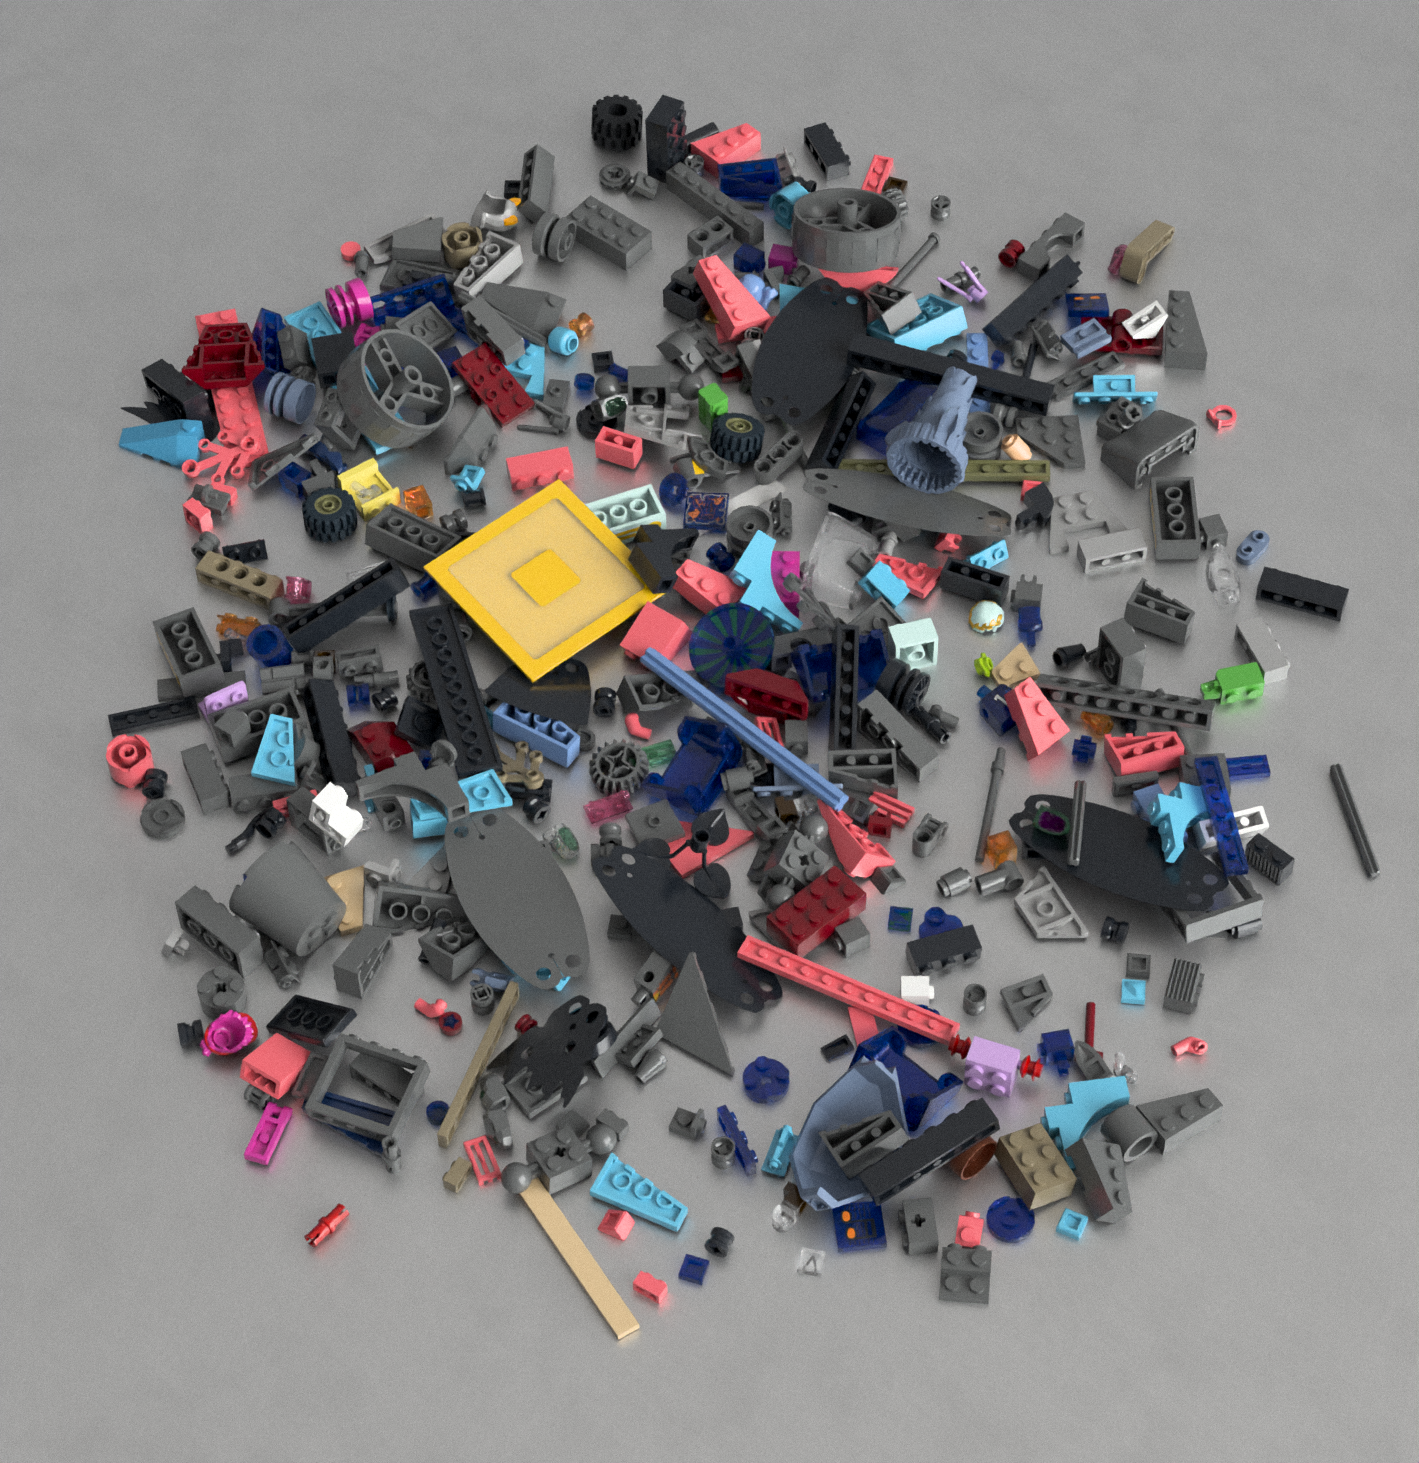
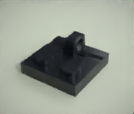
[394,696,443,752]

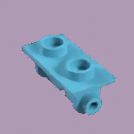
[964,539,1009,569]
[761,1125,798,1177]

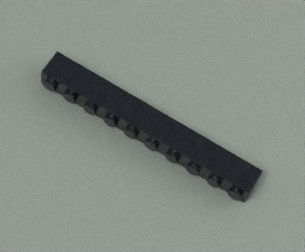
[846,333,1055,417]

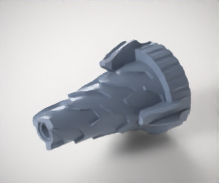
[884,366,977,494]

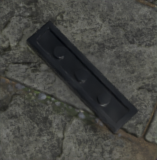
[108,696,200,737]

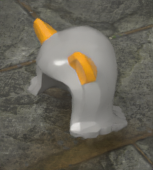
[470,190,521,232]

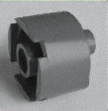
[197,965,247,1020]

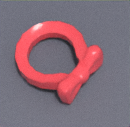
[1206,405,1237,429]

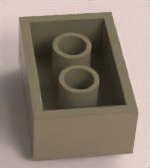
[994,1123,1077,1210]

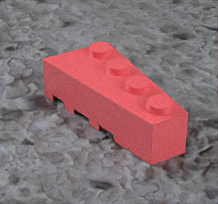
[693,255,770,340]

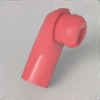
[625,713,652,740]

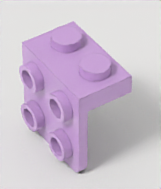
[198,681,249,726]

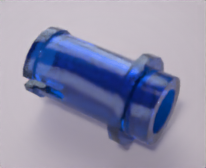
[608,363,628,382]

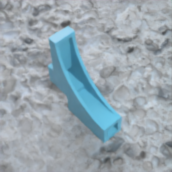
[729,530,803,634]
[1147,782,1231,863]
[1040,1076,1130,1178]

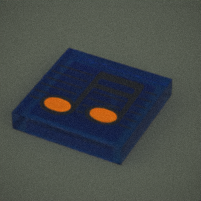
[1065,293,1109,317]
[832,1201,887,1252]

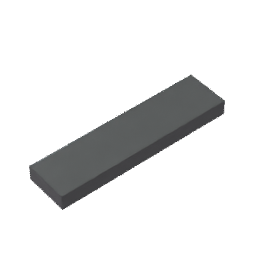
[1046,351,1125,401]
[157,670,247,701]

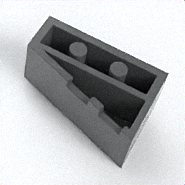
[863,281,922,335]
[461,295,526,366]
[1124,577,1196,644]
[828,748,898,799]
[332,923,393,999]
[818,1110,909,1180]
[1065,1138,1133,1223]

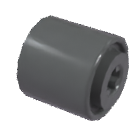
[1100,1104,1158,1162]

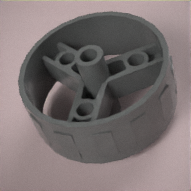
[791,188,901,273]
[337,329,454,448]

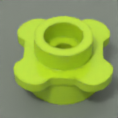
[974,652,993,677]

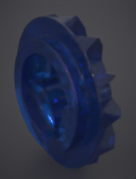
[659,473,689,507]

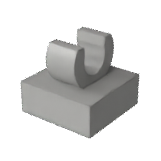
[161,926,190,957]

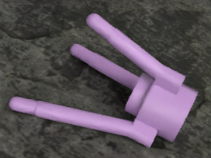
[937,261,988,303]

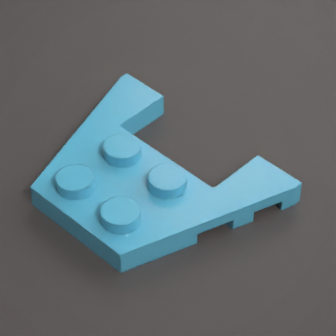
[502,342,545,400]

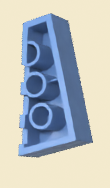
[493,702,580,768]

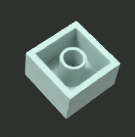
[887,618,938,670]

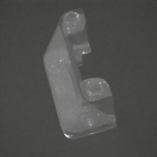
[803,511,880,610]

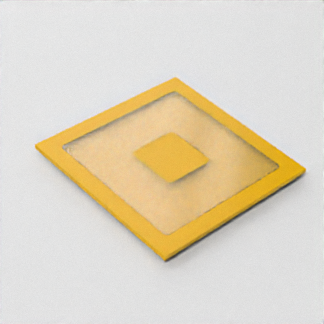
[423,479,665,683]

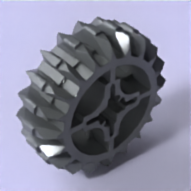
[589,738,649,797]

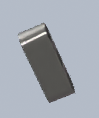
[754,431,804,485]

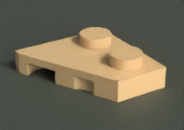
[991,643,1040,693]

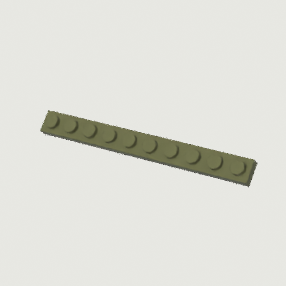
[838,459,1050,482]

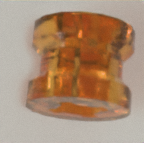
[569,312,595,338]

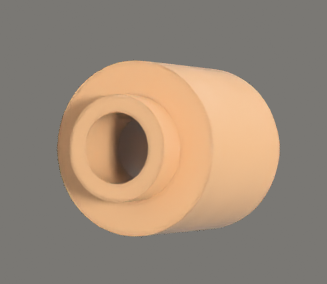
[1001,434,1032,460]

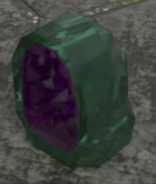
[1032,804,1071,836]

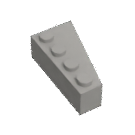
[453,231,523,306]

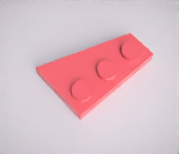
[874,554,943,599]

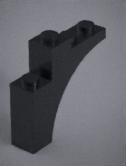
[628,524,700,594]

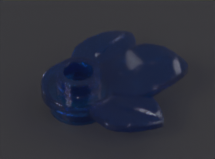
[918,907,963,939]

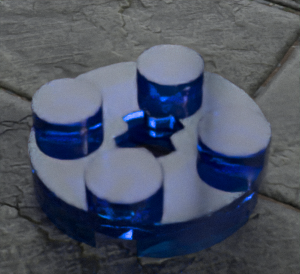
[743,1056,790,1104]

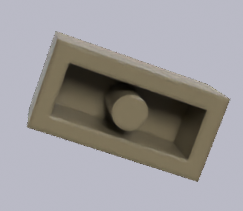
[442,1157,473,1194]

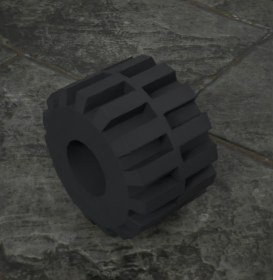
[591,95,643,151]

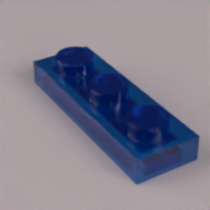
[717,1104,758,1177]

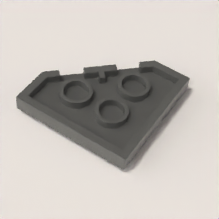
[1015,415,1085,469]

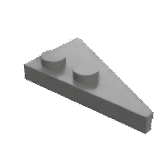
[407,832,463,892]

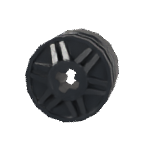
[875,658,931,716]

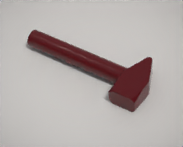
[1074,1002,1103,1062]

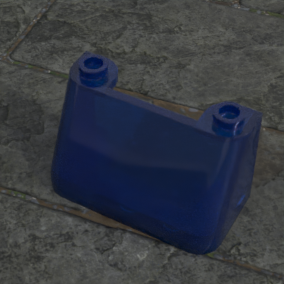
[856,380,939,457]
[790,629,890,703]
[642,716,742,816]
[848,1026,964,1132]

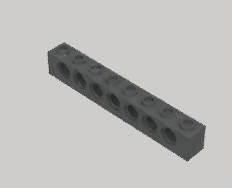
[1036,673,1216,731]

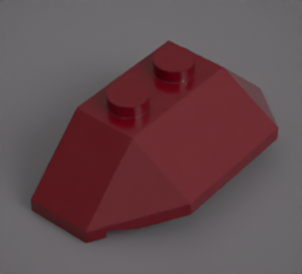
[725,668,808,724]
[347,721,414,774]

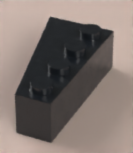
[141,359,214,430]

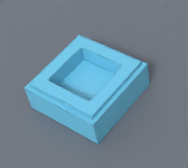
[1056,1208,1088,1240]

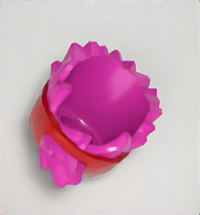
[199,1010,258,1057]

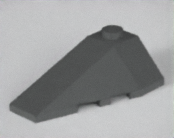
[481,282,567,343]
[616,670,710,711]
[372,880,467,934]

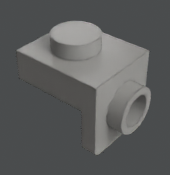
[364,858,402,885]

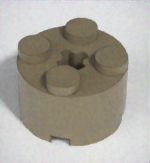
[442,222,483,270]

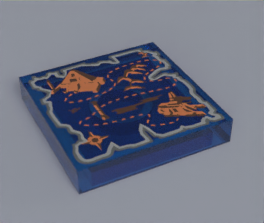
[683,492,729,531]

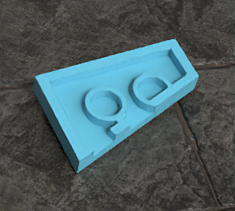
[251,714,295,786]

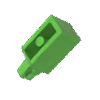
[1200,662,1265,704]

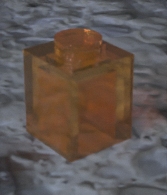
[403,484,433,519]
[986,830,1017,870]

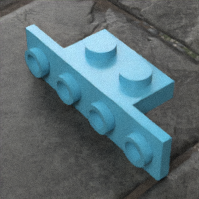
[1072,375,1158,405]

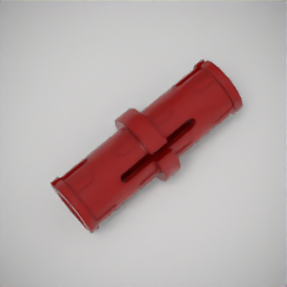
[304,1203,349,1248]

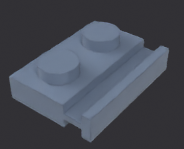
[1060,318,1112,359]

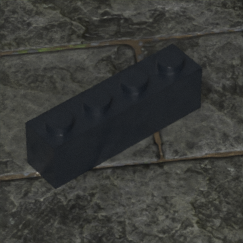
[1256,566,1349,622]

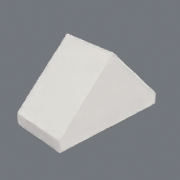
[1122,300,1168,339]

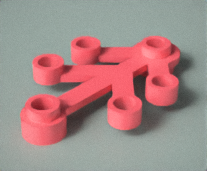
[182,430,261,485]

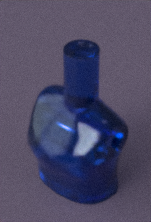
[1018,606,1043,647]

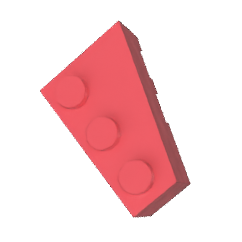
[691,123,761,179]
[1004,677,1070,761]

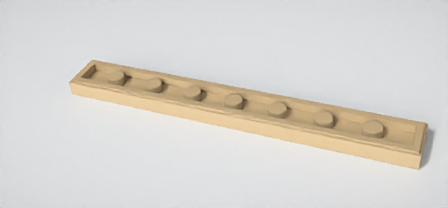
[518,1177,639,1340]

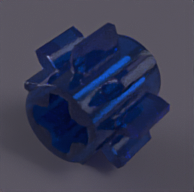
[1072,735,1097,764]

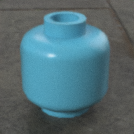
[548,327,579,356]

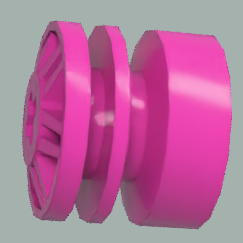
[325,278,374,329]

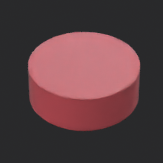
[341,241,361,261]

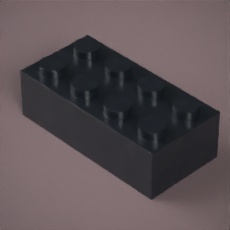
[645,95,688,183]

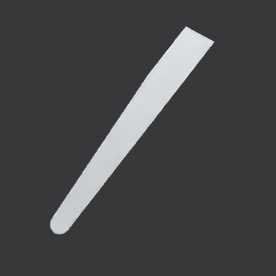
[683,480,790,537]

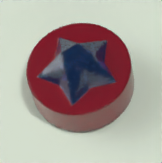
[439,1011,463,1036]

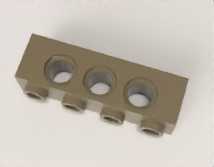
[195,550,285,610]

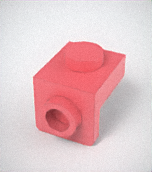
[955,1211,985,1248]

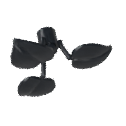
[632,808,731,899]

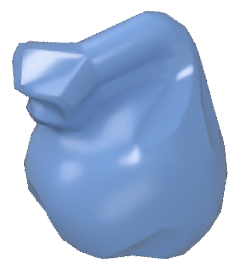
[739,274,778,311]

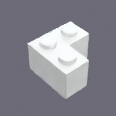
[309,782,364,847]

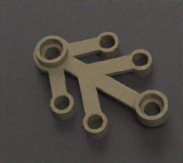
[495,741,544,789]

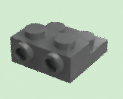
[939,1243,992,1304]

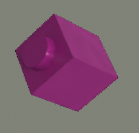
[768,244,799,276]

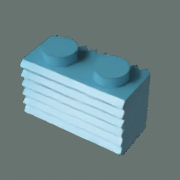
[858,560,910,609]

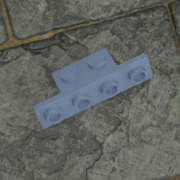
[752,764,843,798]

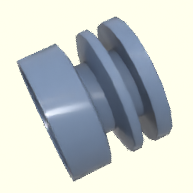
[264,372,316,424]

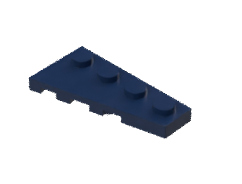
[301,1092,396,1158]

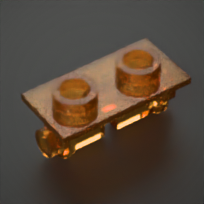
[216,613,264,640]

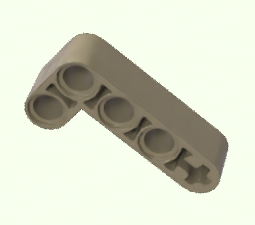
[1119,220,1175,284]

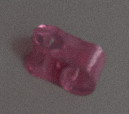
[284,576,312,600]

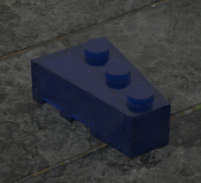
[717,158,783,201]

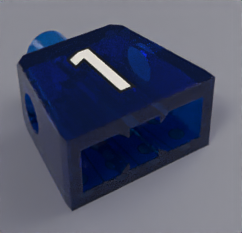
[977,684,1017,737]

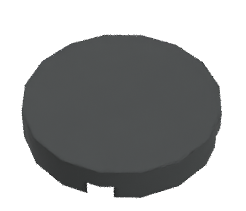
[140,798,186,839]

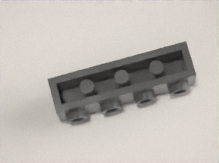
[517,144,555,223]

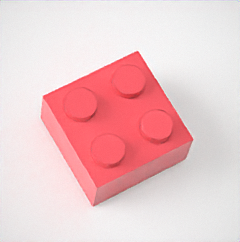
[182,498,213,534]

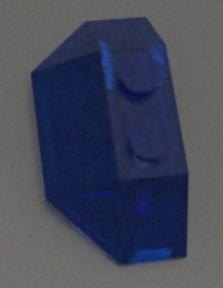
[252,308,292,376]

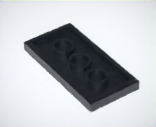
[266,995,357,1048]

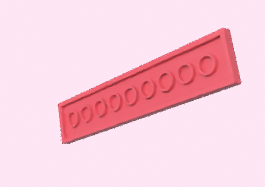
[195,309,269,471]

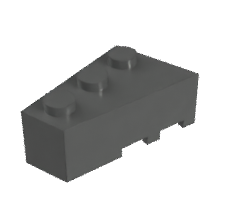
[1136,1088,1223,1155]

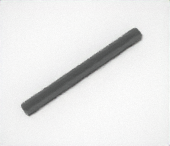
[1330,763,1380,878]

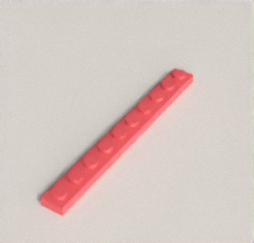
[737,935,960,1046]

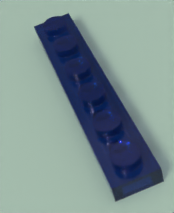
[1194,756,1249,877]

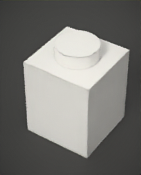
[900,976,934,1009]

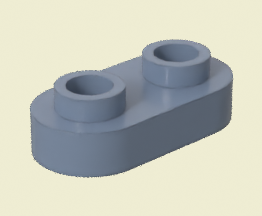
[1236,530,1270,566]

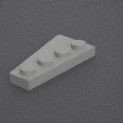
[364,213,446,265]

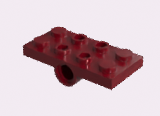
[1081,309,1163,355]
[451,343,535,428]

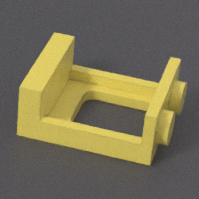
[337,458,401,521]

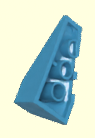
[119,419,205,468]

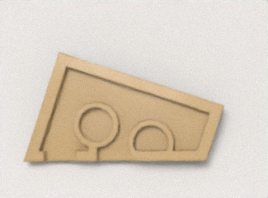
[324,865,365,937]

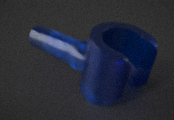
[991,350,1005,370]

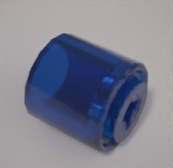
[246,624,293,668]

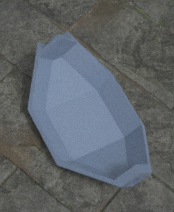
[789,1056,909,1211]

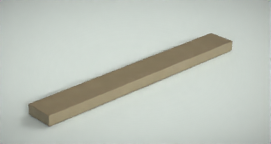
[437,981,520,1149]

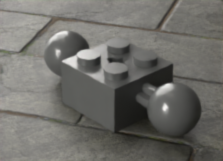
[595,365,704,408]
[763,814,829,911]
[501,1124,617,1195]

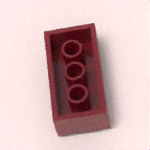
[766,865,867,957]

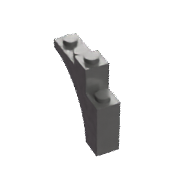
[355,751,470,823]

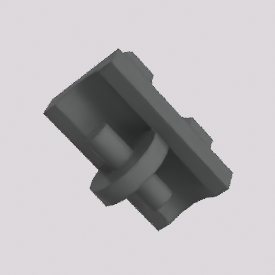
[187,484,231,516]

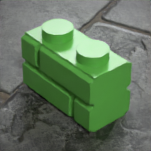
[698,383,728,433]

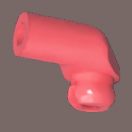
[414,998,447,1018]
[1170,1036,1208,1057]

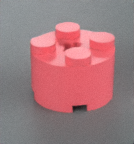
[106,734,154,788]

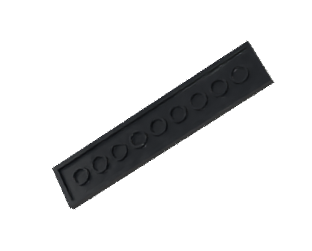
[409,603,503,779]

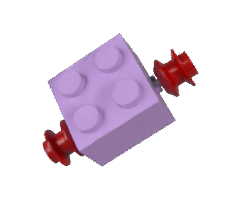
[948,1034,1043,1098]

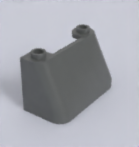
[1100,410,1200,490]

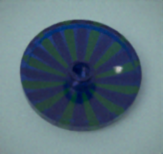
[689,603,775,688]

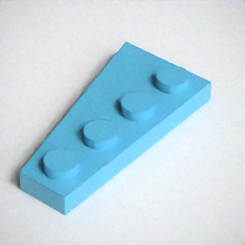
[410,769,512,820]
[590,1152,688,1232]

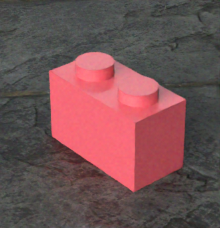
[595,426,643,469]

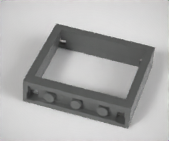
[1160,846,1264,943]
[305,1033,431,1142]

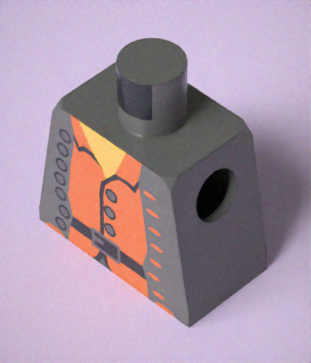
[631,949,679,1007]

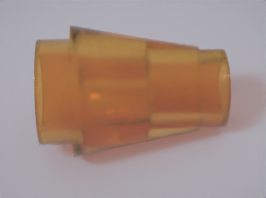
[1080,711,1114,736]

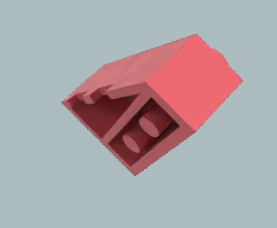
[673,559,746,622]
[1104,732,1184,776]

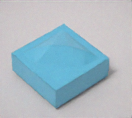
[1121,979,1146,1005]

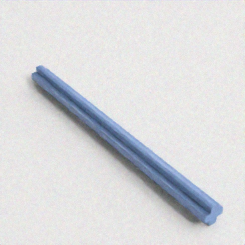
[640,647,849,812]

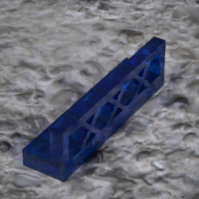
[370,273,454,326]

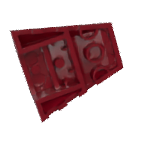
[181,322,265,389]

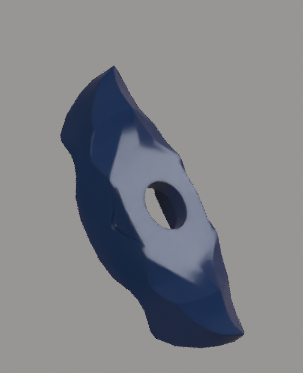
[299,434,348,474]

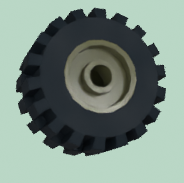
[710,412,765,463]
[302,487,358,543]

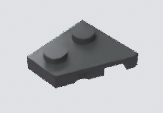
[1000,974,1053,1032]

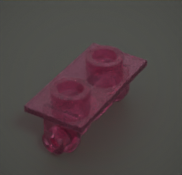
[583,789,633,824]

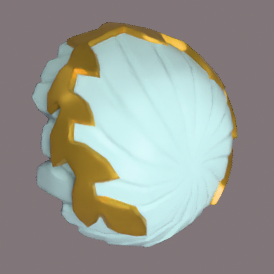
[968,600,1004,633]

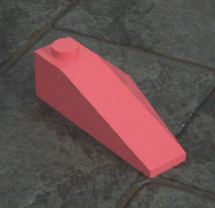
[817,799,896,878]

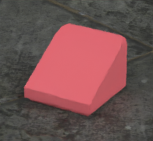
[597,1209,635,1240]

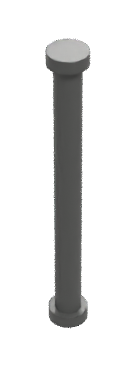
[888,232,940,287]

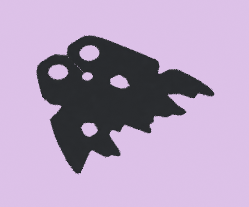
[486,995,607,1108]

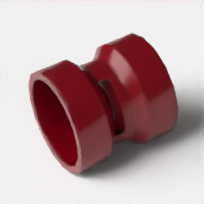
[998,239,1025,268]

